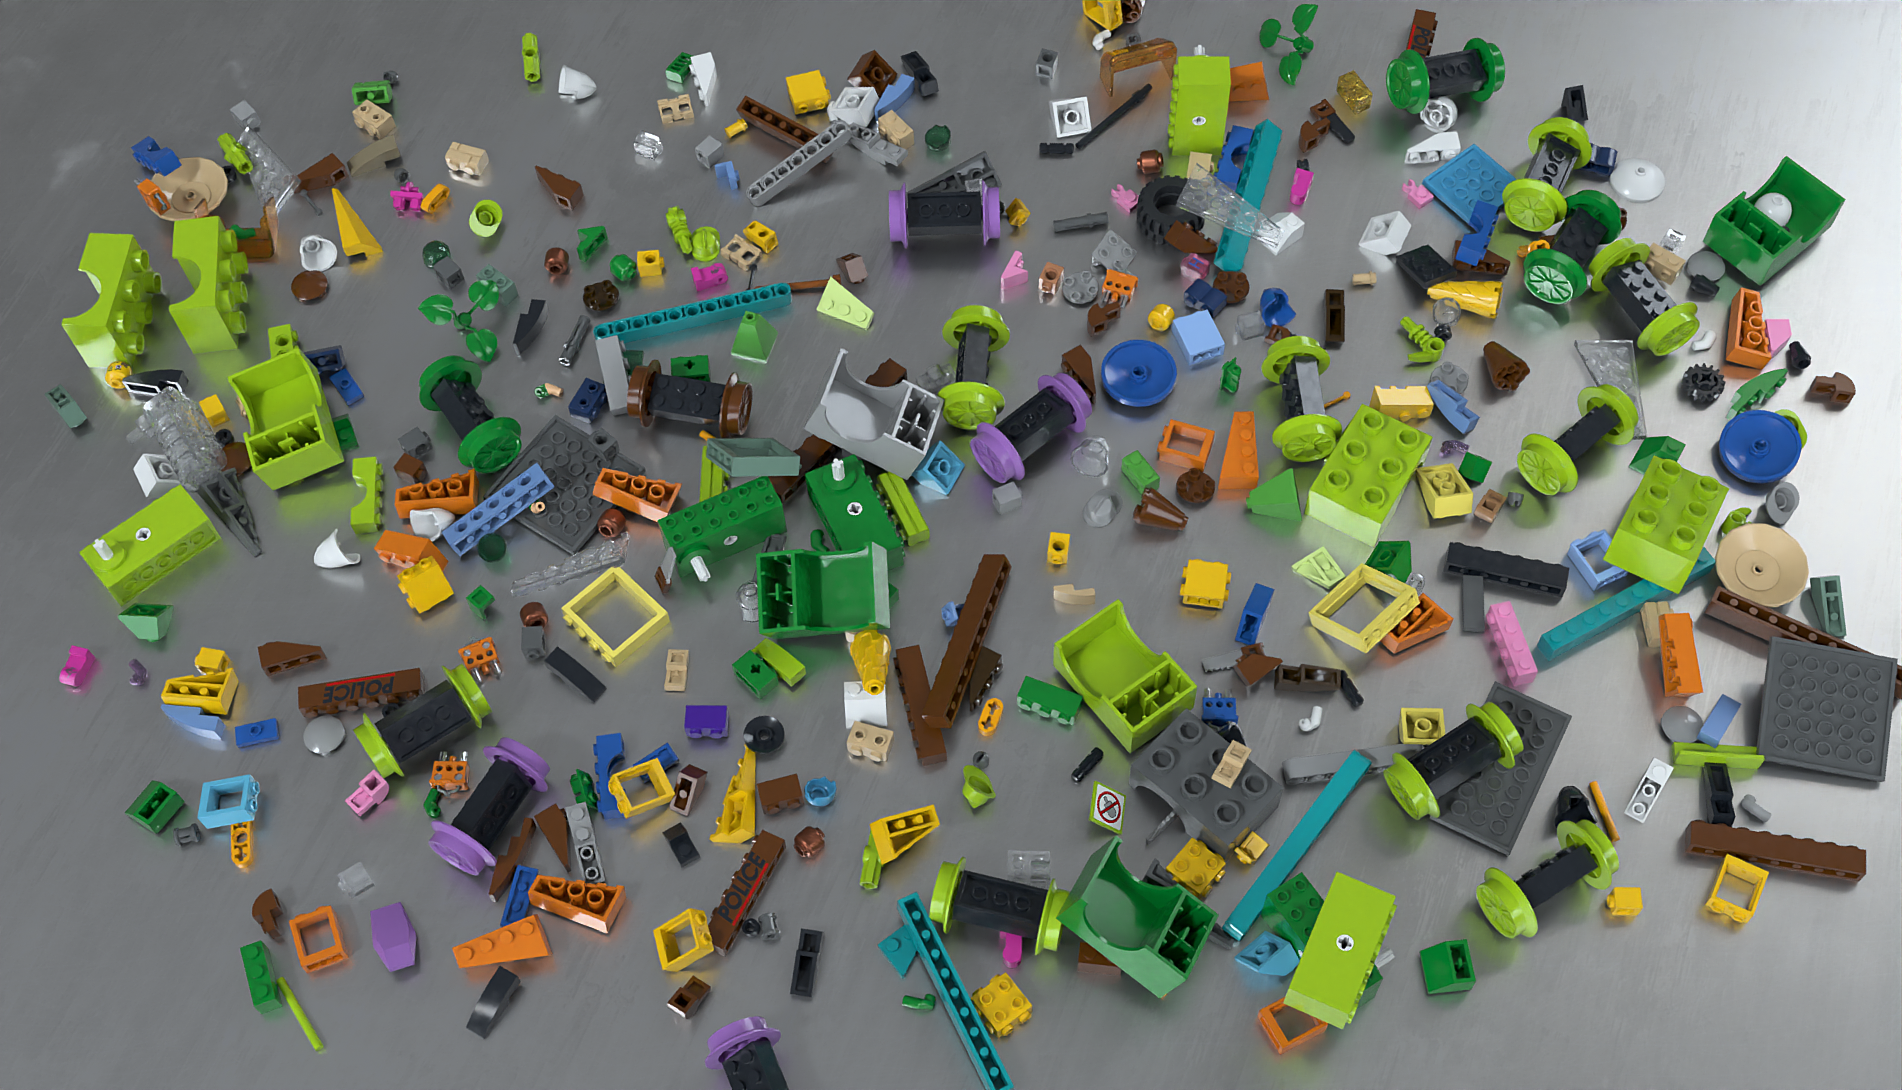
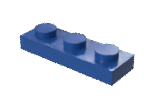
[500,865,539,928]

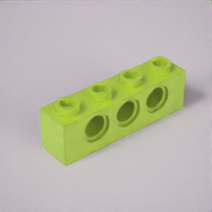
[268,324,299,359]

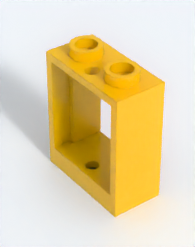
[1082,0,1123,31]
[608,758,675,819]
[1705,854,1769,923]
[653,908,714,972]

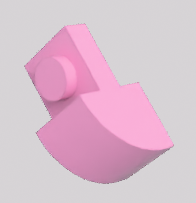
[345,770,389,817]

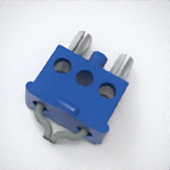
[1201,688,1239,731]

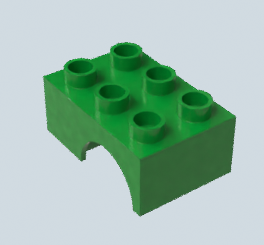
[1703,156,1846,286]
[756,541,890,640]
[1056,835,1219,998]

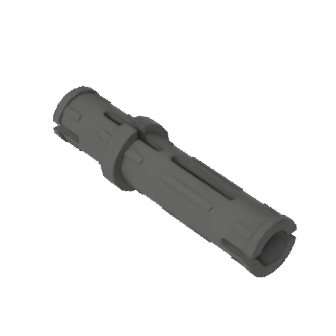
[1053,212,1109,232]
[559,315,591,366]

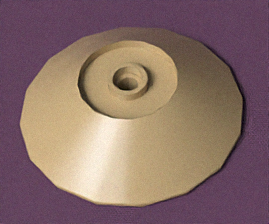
[150,157,228,222]
[1715,523,1809,607]

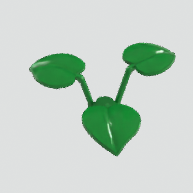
[1260,4,1318,85]
[418,280,499,362]

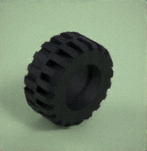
[1137,175,1207,245]

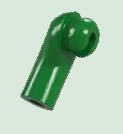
[229,224,257,241]
[810,529,830,552]
[423,788,441,818]
[902,994,936,1009]

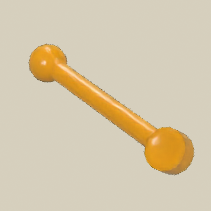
[1324,391,1351,409]

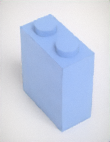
[1172,310,1225,365]

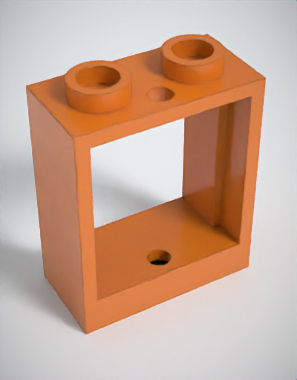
[1157,419,1215,472]
[289,905,349,973]
[1257,996,1328,1055]

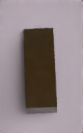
[1324,289,1345,342]
[1274,664,1341,692]

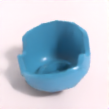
[804,776,837,807]

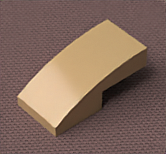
[1053,584,1095,605]
[664,649,689,691]
[1212,740,1252,788]

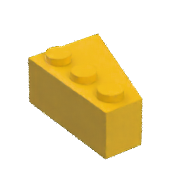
[1369,386,1434,422]
[161,668,239,715]
[869,804,940,865]

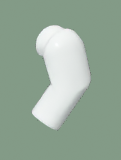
[1093,29,1111,50]
[827,101,838,123]
[1692,330,1716,351]
[1299,706,1323,732]

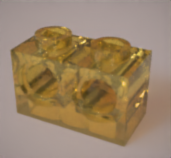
[1336,70,1373,114]

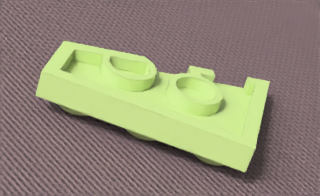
[817,276,875,330]

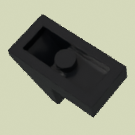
[1561,85,1588,122]
[662,822,700,867]

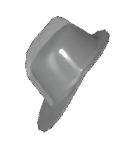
[1765,482,1800,524]
[1083,489,1122,527]

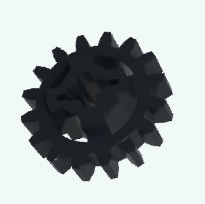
[1681,363,1726,402]

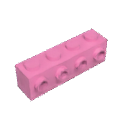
[1486,601,1538,686]

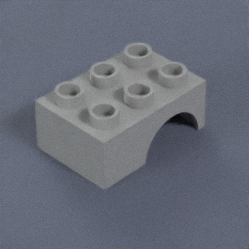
[803,348,944,480]

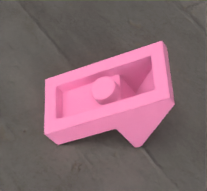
[1001,250,1028,289]

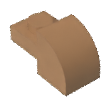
[1474,489,1507,524]

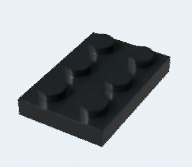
[1396,244,1457,289]

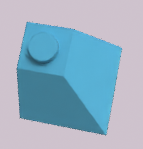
[911,440,965,495]
[1234,931,1300,976]

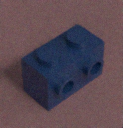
[304,345,346,374]
[568,378,608,424]

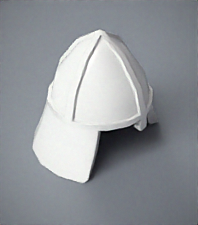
[558,65,597,99]
[299,234,337,272]
[410,508,455,542]
[314,528,360,568]

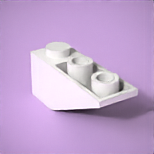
[689,52,717,106]
[1404,131,1461,163]
[1624,757,1674,823]

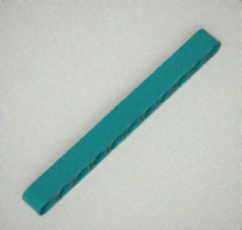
[593,283,792,344]
[1222,750,1372,942]

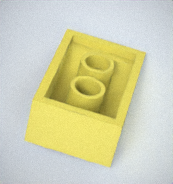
[1415,463,1473,518]

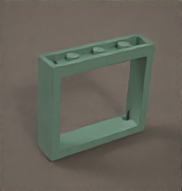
[706,438,802,477]

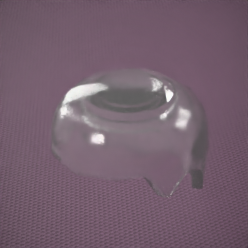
[1433,297,1461,327]

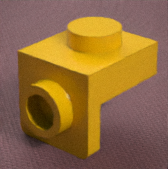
[1005,198,1031,227]
[1234,831,1270,865]

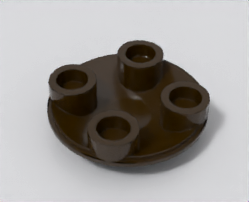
[583,280,619,311]

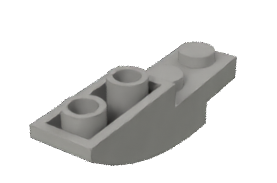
[849,122,908,166]
[565,802,606,884]

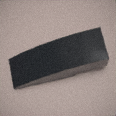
[900,51,939,97]
[513,299,549,355]
[122,369,189,397]
[544,646,607,703]
[1704,762,1736,827]
[790,928,824,997]
[466,966,521,1039]

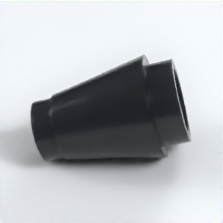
[1690,274,1720,297]
[1789,341,1811,369]

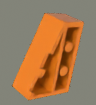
[1380,593,1454,654]

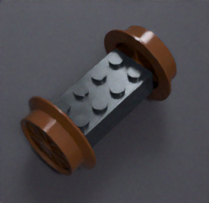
[627,359,753,438]

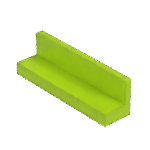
[1672,742,1765,769]

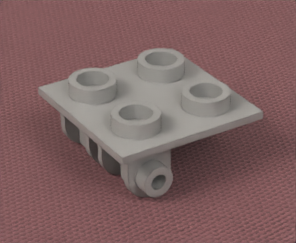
[1091,229,1138,271]

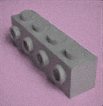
[595,335,631,416]

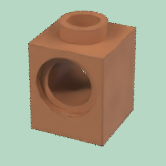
[1038,262,1064,295]

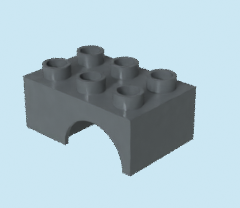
[1129,708,1284,863]

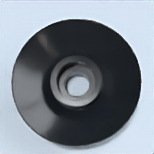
[743,716,785,754]

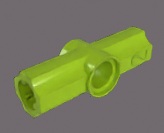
[522,33,540,82]
[217,133,253,174]
[860,830,885,889]

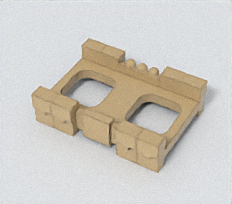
[657,94,694,124]
[720,234,763,272]

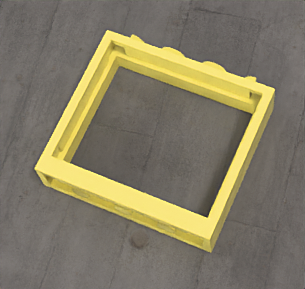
[1308,563,1420,653]
[561,564,670,667]

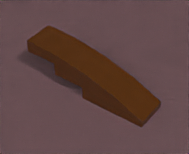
[489,817,536,902]

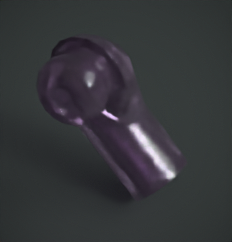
[1440,440,1470,454]
[129,659,147,686]

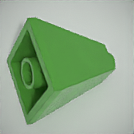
[731,311,778,363]
[1246,468,1302,521]

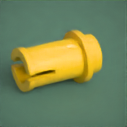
[724,118,748,138]

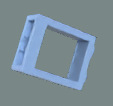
[1567,529,1629,591]

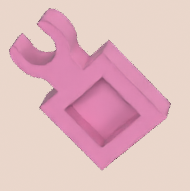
[1402,179,1434,209]
[1111,184,1138,213]

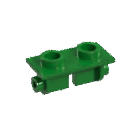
[1219,357,1241,392]
[570,769,598,811]

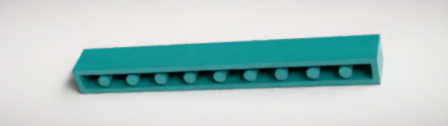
[1213,119,1282,272]
[1537,547,1716,661]
[897,892,1014,1090]

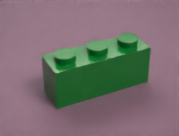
[1017,676,1083,725]
[240,940,283,1014]

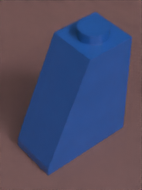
[1235,583,1275,645]

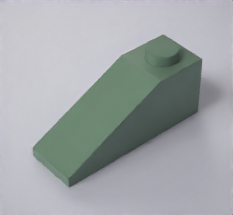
[45,384,87,429]
[1810,575,1847,637]

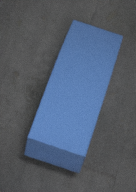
[874,74,915,122]
[1427,380,1480,434]
[1697,694,1741,749]
[161,704,225,740]

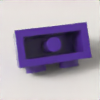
[684,705,729,738]

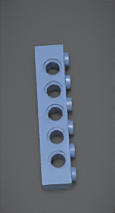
[442,463,555,556]

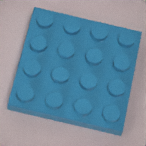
[1422,144,1517,223]

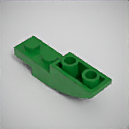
[1726,368,1788,421]

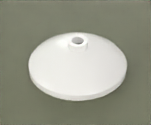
[1610,158,1665,203]

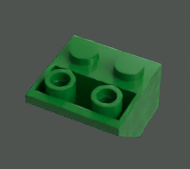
[125,780,185,834]
[1419,939,1476,994]

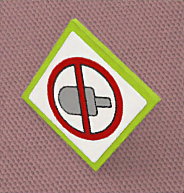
[1089,781,1126,835]

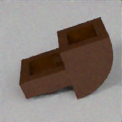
[1298,118,1331,153]
[1087,302,1121,337]
[1810,372,1856,403]
[252,889,283,939]
[667,976,711,1019]

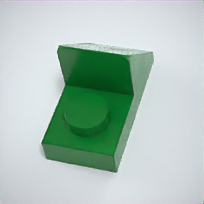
[577,226,608,262]
[332,413,358,450]

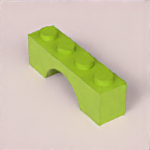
[350,456,383,534]

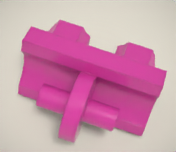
[390,182,425,212]

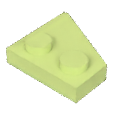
[1291,546,1346,589]

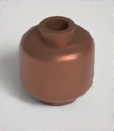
[1137,149,1164,174]
[544,247,569,275]
[597,508,626,537]
[520,602,548,628]
[793,826,825,858]

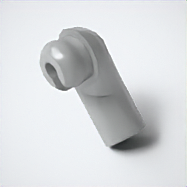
[1741,794,1771,822]

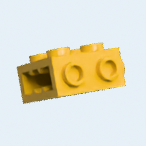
[785,70,831,115]
[397,555,454,614]
[1180,559,1231,609]
[1166,837,1226,900]
[971,972,1033,1038]

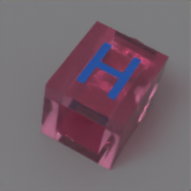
[1180,253,1210,282]

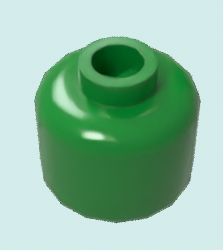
[609,254,637,281]

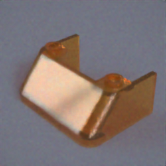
[1100,38,1177,97]
[194,197,279,259]

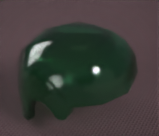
[925,125,951,152]
[422,240,450,268]
[477,533,507,563]

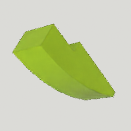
[751,638,806,687]

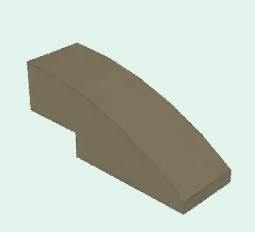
[346,135,401,177]

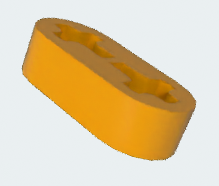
[421,183,450,214]
[978,698,1003,736]

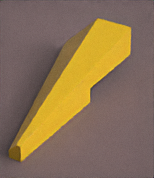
[332,188,383,256]
[709,744,756,843]

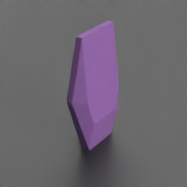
[370,902,416,972]

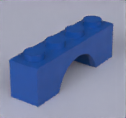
[1213,125,1254,194]
[131,136,182,177]
[1455,200,1499,266]
[593,733,628,820]

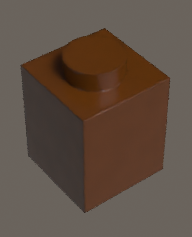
[393,453,427,485]

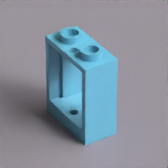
[197,774,260,829]

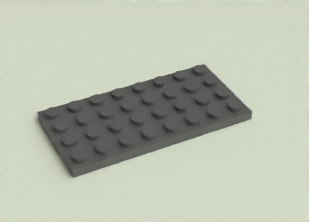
[1430,681,1572,856]

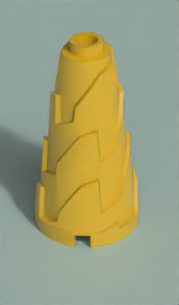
[1427,281,1503,319]
[850,630,891,695]

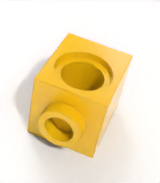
[637,250,665,277]
[199,394,230,428]
[1047,532,1070,564]
[195,647,230,674]
[1607,887,1643,915]

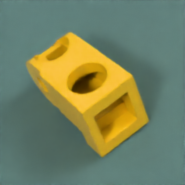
[743,220,779,254]

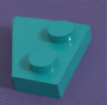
[877,925,917,979]

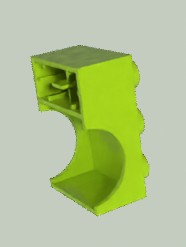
[169,216,248,354]
[61,233,162,368]
[227,348,344,491]
[1304,404,1433,548]
[1603,455,1729,594]
[1053,599,1197,753]

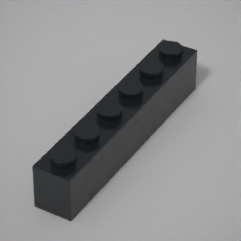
[1443,542,1569,597]

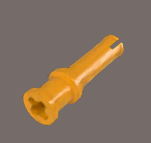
[1517,240,1550,257]

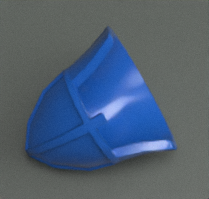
[1260,288,1296,327]

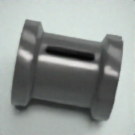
[173,823,200,846]
[758,912,781,940]

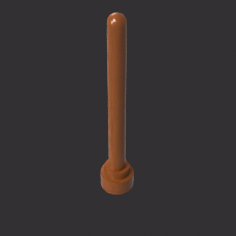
[754,274,841,290]

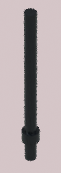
[1075,83,1152,149]

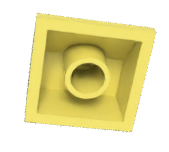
[1399,708,1445,745]

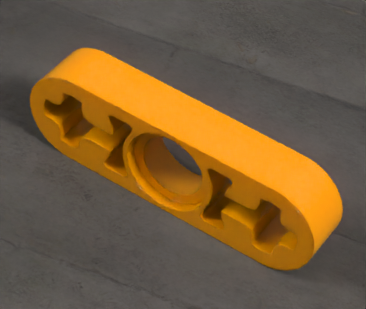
[231,821,254,868]

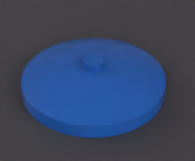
[1101,340,1177,407]
[1719,410,1802,483]

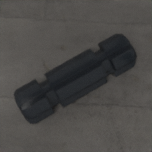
[1039,143,1074,154]
[1341,670,1364,707]
[1071,747,1104,782]

